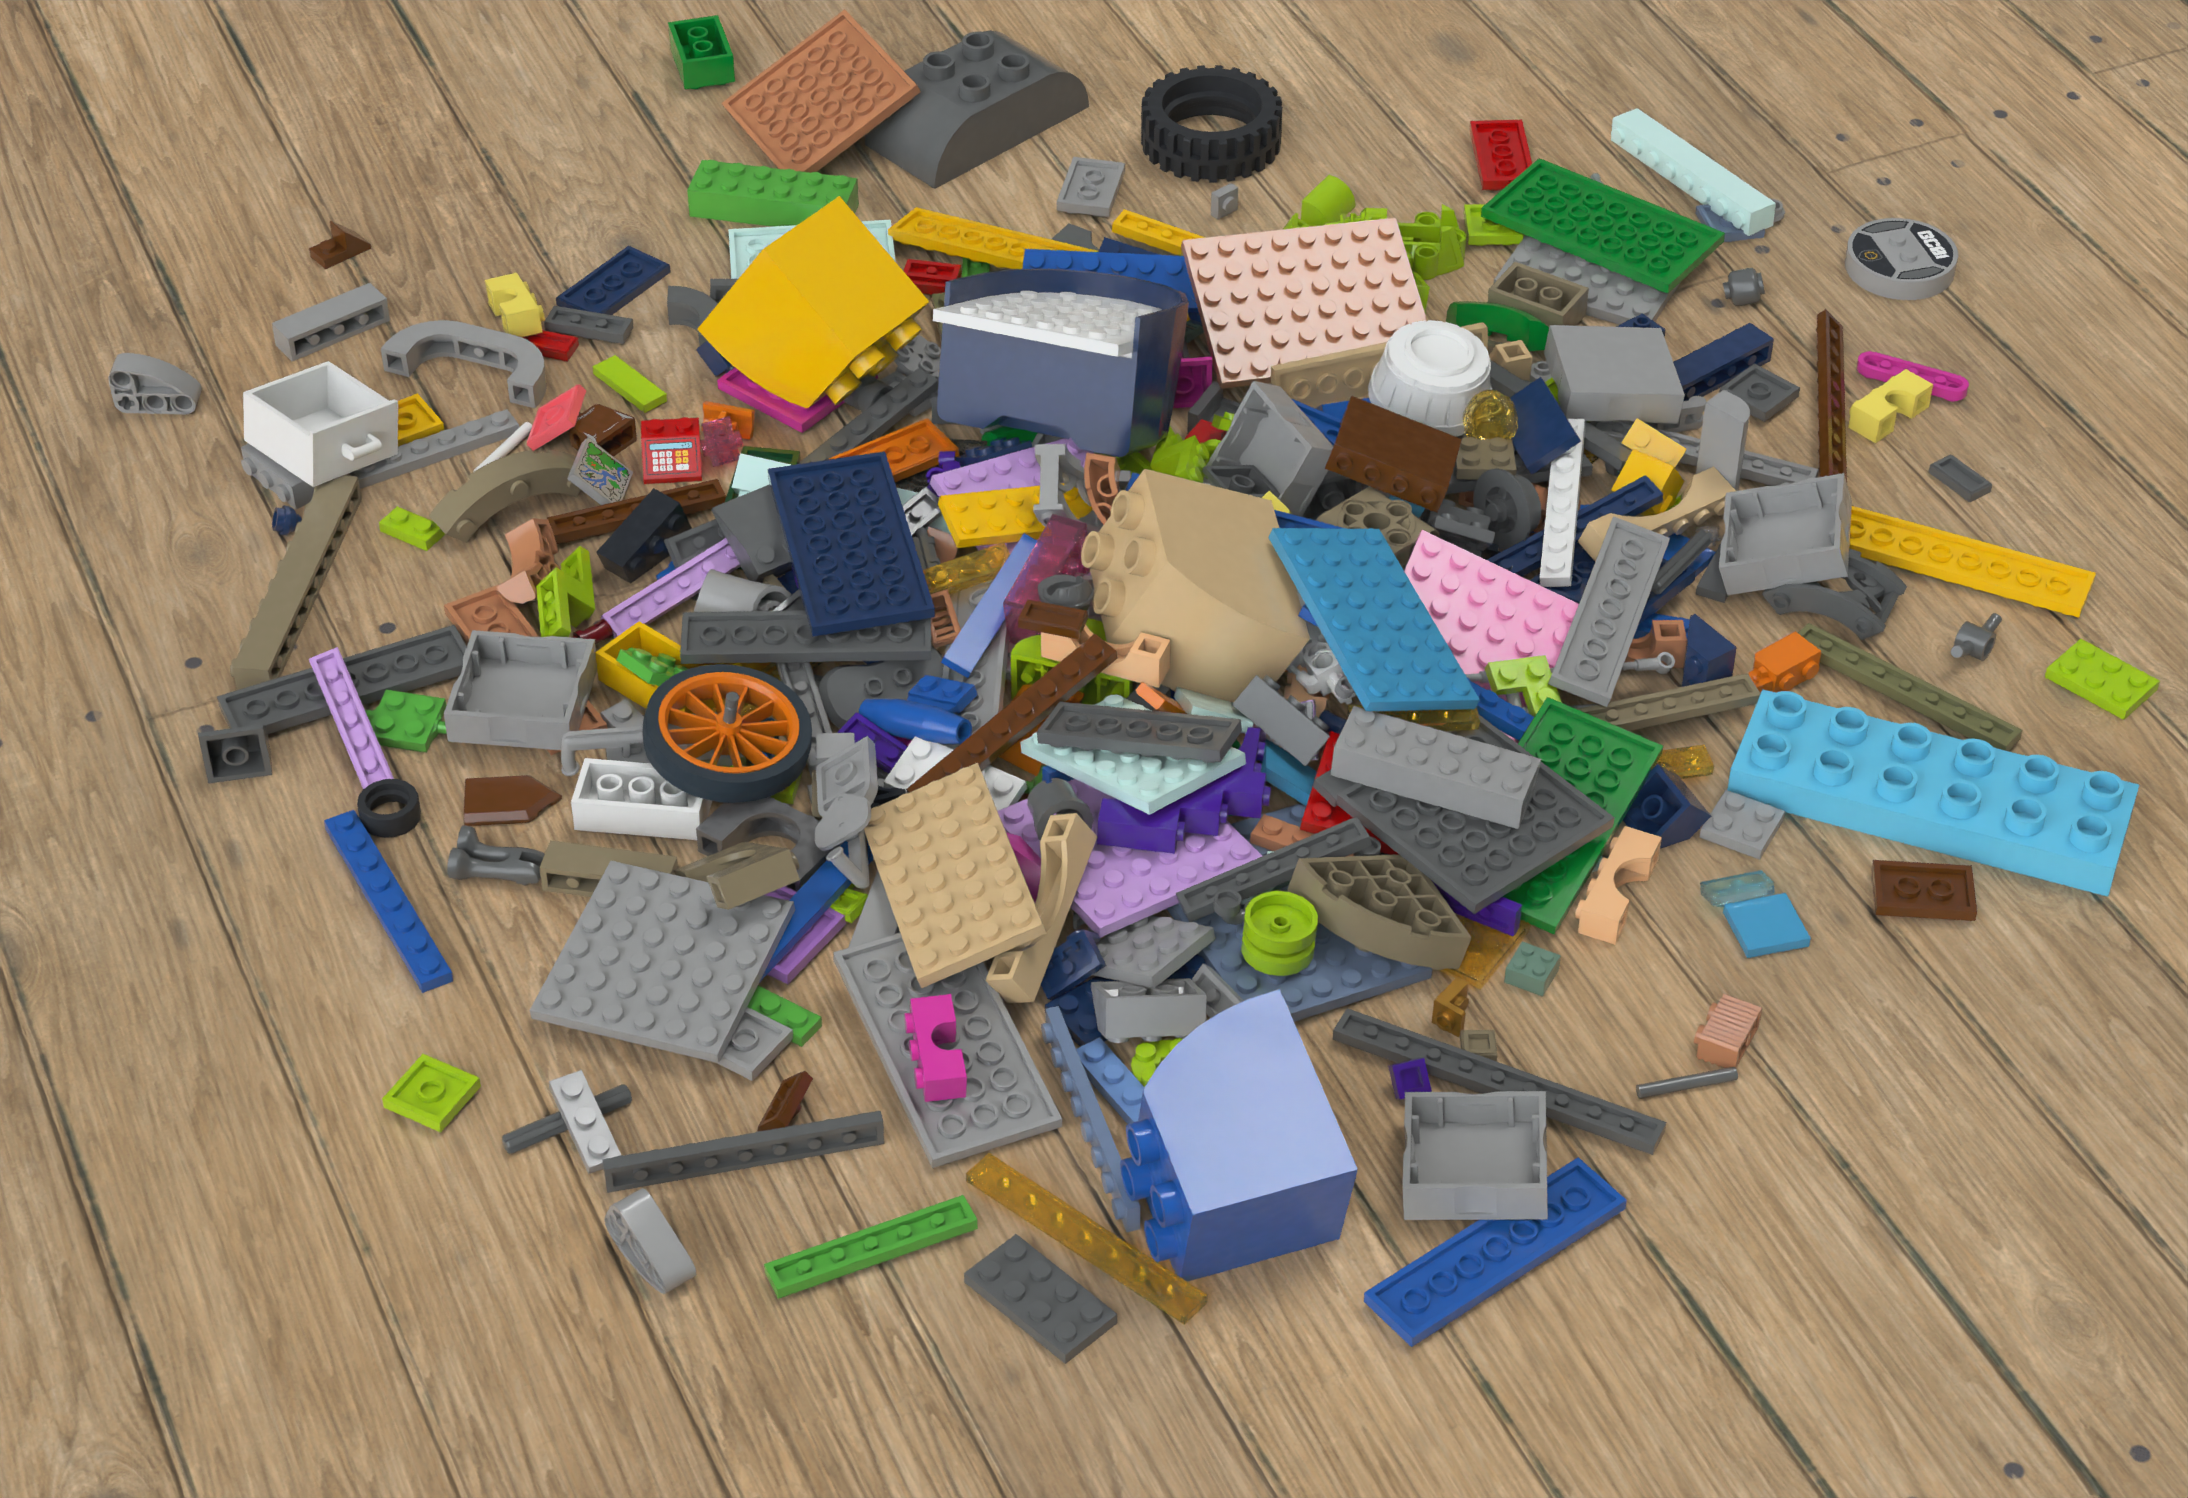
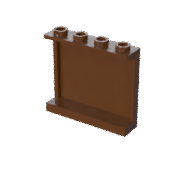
[1325,396,1462,513]

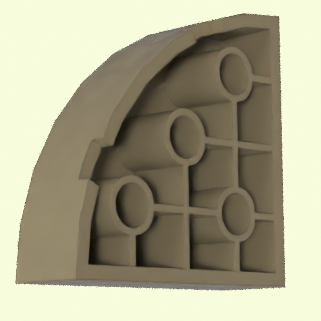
[1287,854,1472,970]

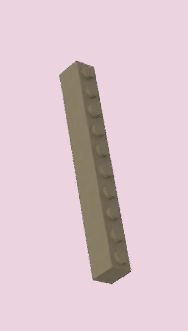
[230,475,362,690]

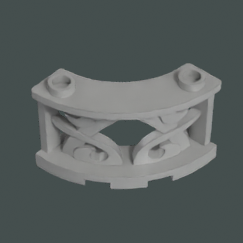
[1033,444,1131,543]

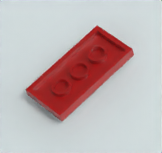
[1469,119,1532,191]

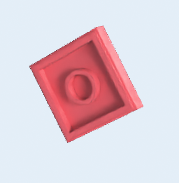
[526,384,586,451]

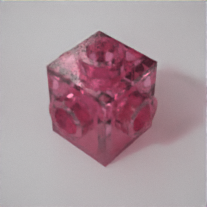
[700,416,744,467]

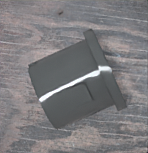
[1027,778,1093,841]

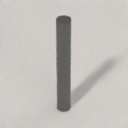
[1636,1067,1738,1099]

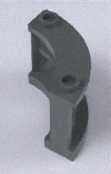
[1762,548,1907,640]

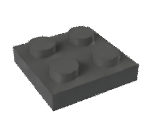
[1719,363,1800,422]

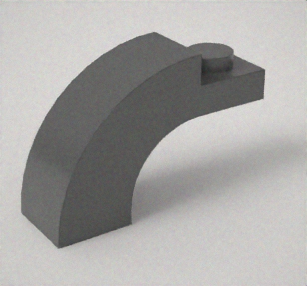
[667,286,717,358]

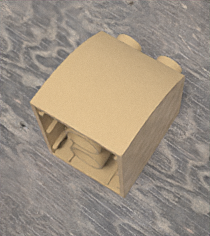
[1081,469,1310,702]

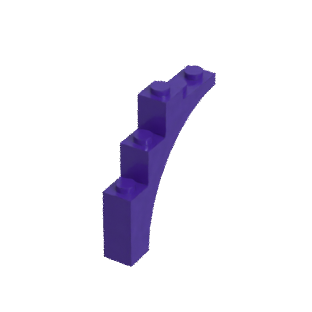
[1097,727,1271,854]

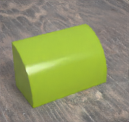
[1301,175,1356,226]

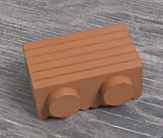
[1694,994,1762,1068]

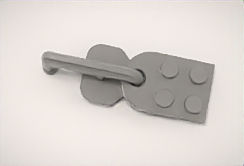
[561,712,746,776]
[815,736,878,889]

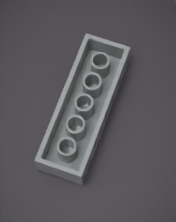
[1331,706,1541,829]

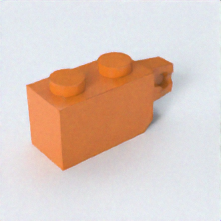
[1748,631,1821,693]

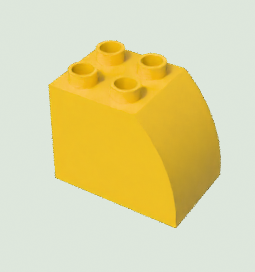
[698,196,929,408]

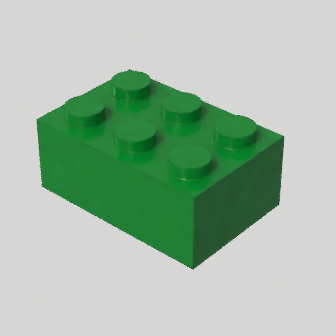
[668,15,735,89]

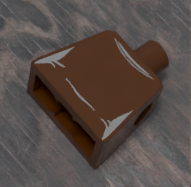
[569,404,637,457]

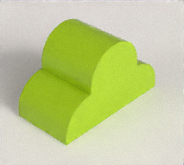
[1011,618,1133,705]

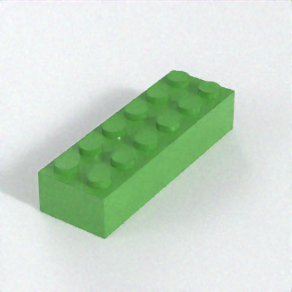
[687,160,859,227]

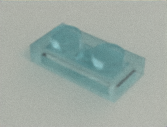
[1700,870,1775,907]

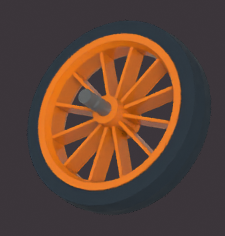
[643,664,812,803]

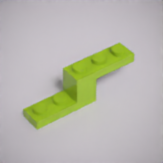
[1150,426,1210,483]
[536,546,595,637]

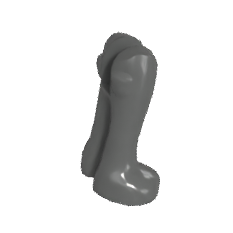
[447,825,545,886]

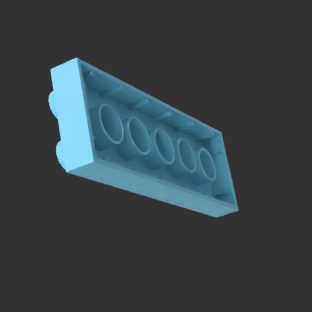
[1727,689,2139,897]

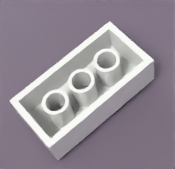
[571,758,712,840]

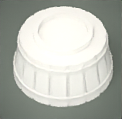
[1368,320,1492,437]

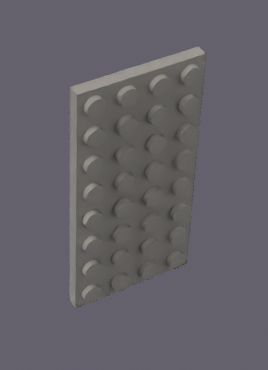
[833,933,1062,1168]

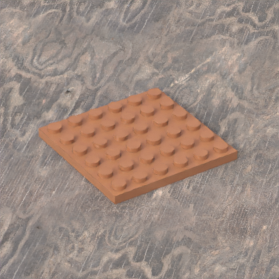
[721,9,921,173]

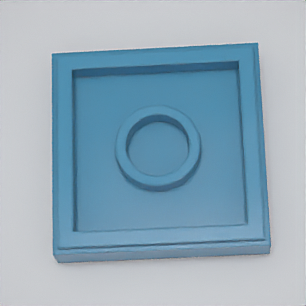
[1260,739,1317,806]
[1723,893,1811,958]

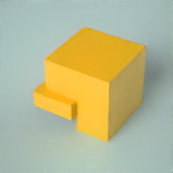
[1611,449,1685,517]

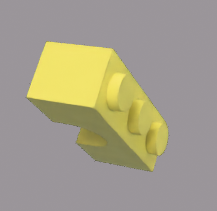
[485,273,545,337]
[1848,369,1933,443]

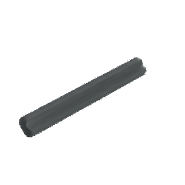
[1650,529,1712,595]
[502,1084,632,1154]

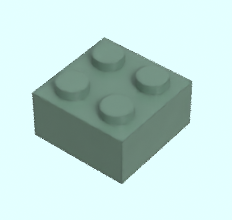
[1504,941,1561,997]

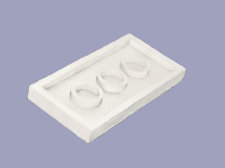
[884,736,1027,811]

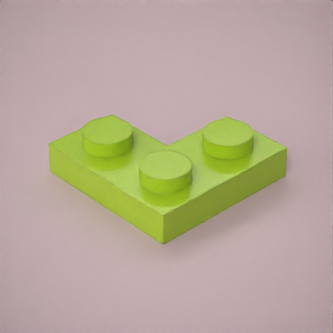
[1484,655,1562,717]

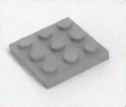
[1093,915,1216,988]

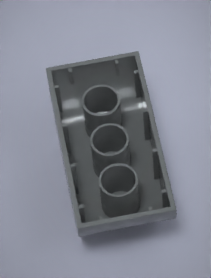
[865,30,1089,189]

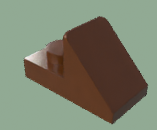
[309,221,371,269]

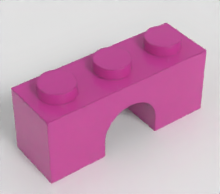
[904,994,967,1102]

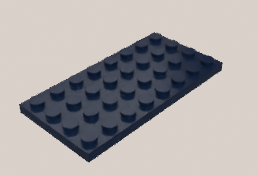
[767,451,935,636]

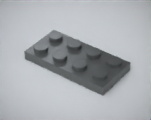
[964,1234,1117,1364]

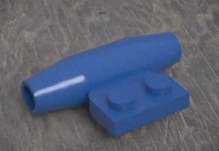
[859,675,978,745]

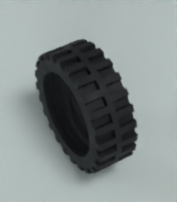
[1141,65,1283,183]

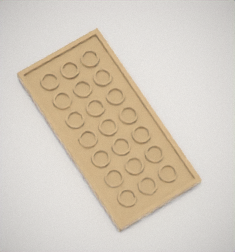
[864,763,1047,988]

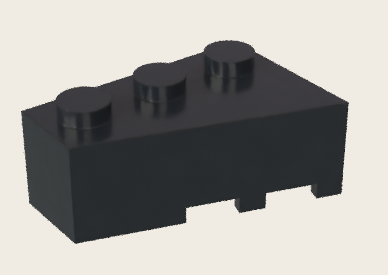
[596,488,692,584]

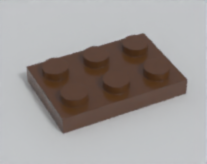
[1871,860,1977,921]

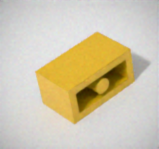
[1621,418,1687,468]

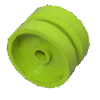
[1241,891,1318,976]

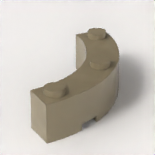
[429,450,581,543]

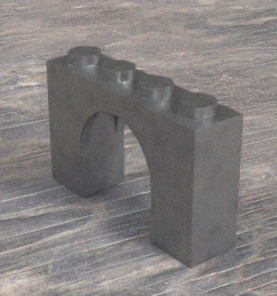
[696,797,843,892]

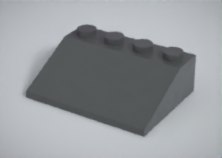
[711,484,793,583]

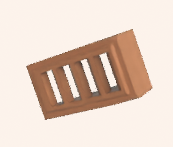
[930,589,961,649]

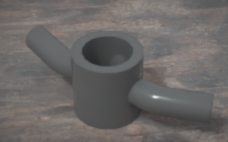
[1951,613,2002,661]

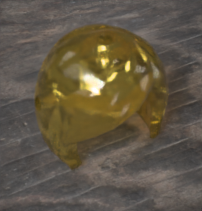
[1463,390,1518,440]

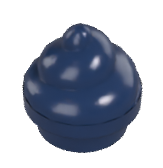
[272,505,302,535]

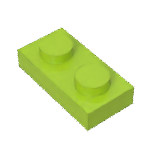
[379,506,445,551]

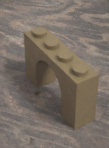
[674,842,800,910]

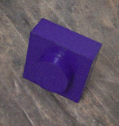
[1388,1058,1432,1100]

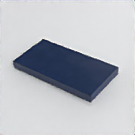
[556,246,671,315]
[1493,377,1581,474]

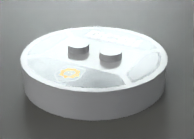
[1845,218,1958,300]

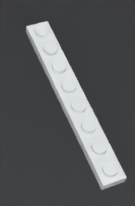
[1540,419,1585,587]

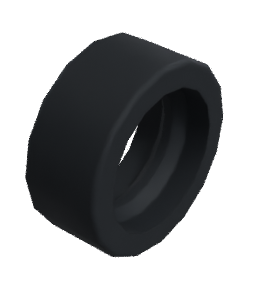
[357,779,421,838]

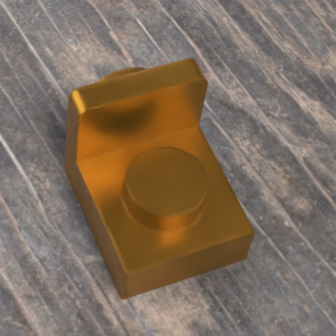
[1432,977,1469,1037]

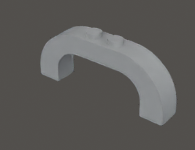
[381,320,547,408]

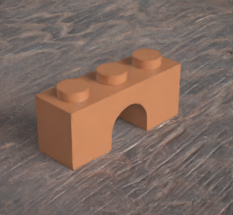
[1625,620,1687,668]

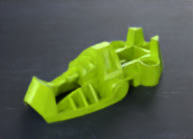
[1282,204,1467,280]

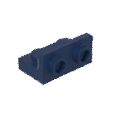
[1041,930,1107,1000]

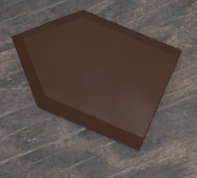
[464,775,562,826]

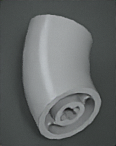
[694,569,791,612]

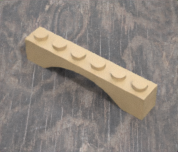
[1578,466,1736,562]
[985,813,1097,1003]

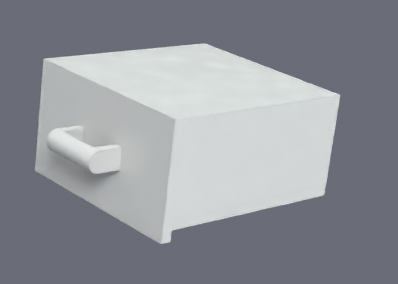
[243,361,398,487]

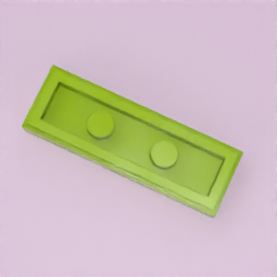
[592,355,667,413]

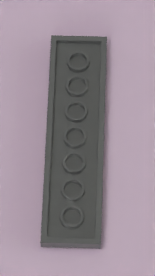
[680,610,931,664]
[217,625,467,734]

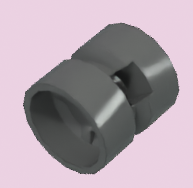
[843,374,893,412]

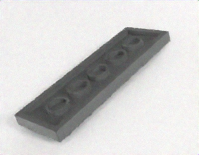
[1037,702,1242,763]

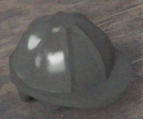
[1038,575,1094,611]

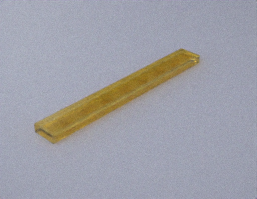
[966,1153,1208,1325]

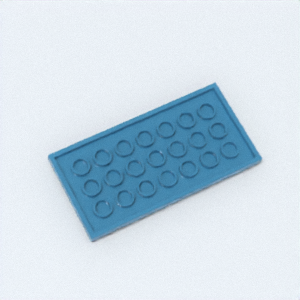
[1268,528,1480,711]

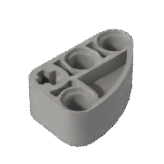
[108,353,202,415]
[604,1188,696,1294]

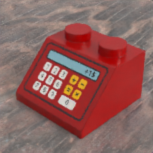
[641,417,702,484]

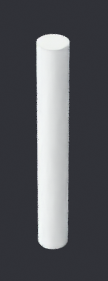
[473,422,532,472]

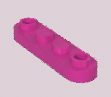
[1856,351,1969,402]

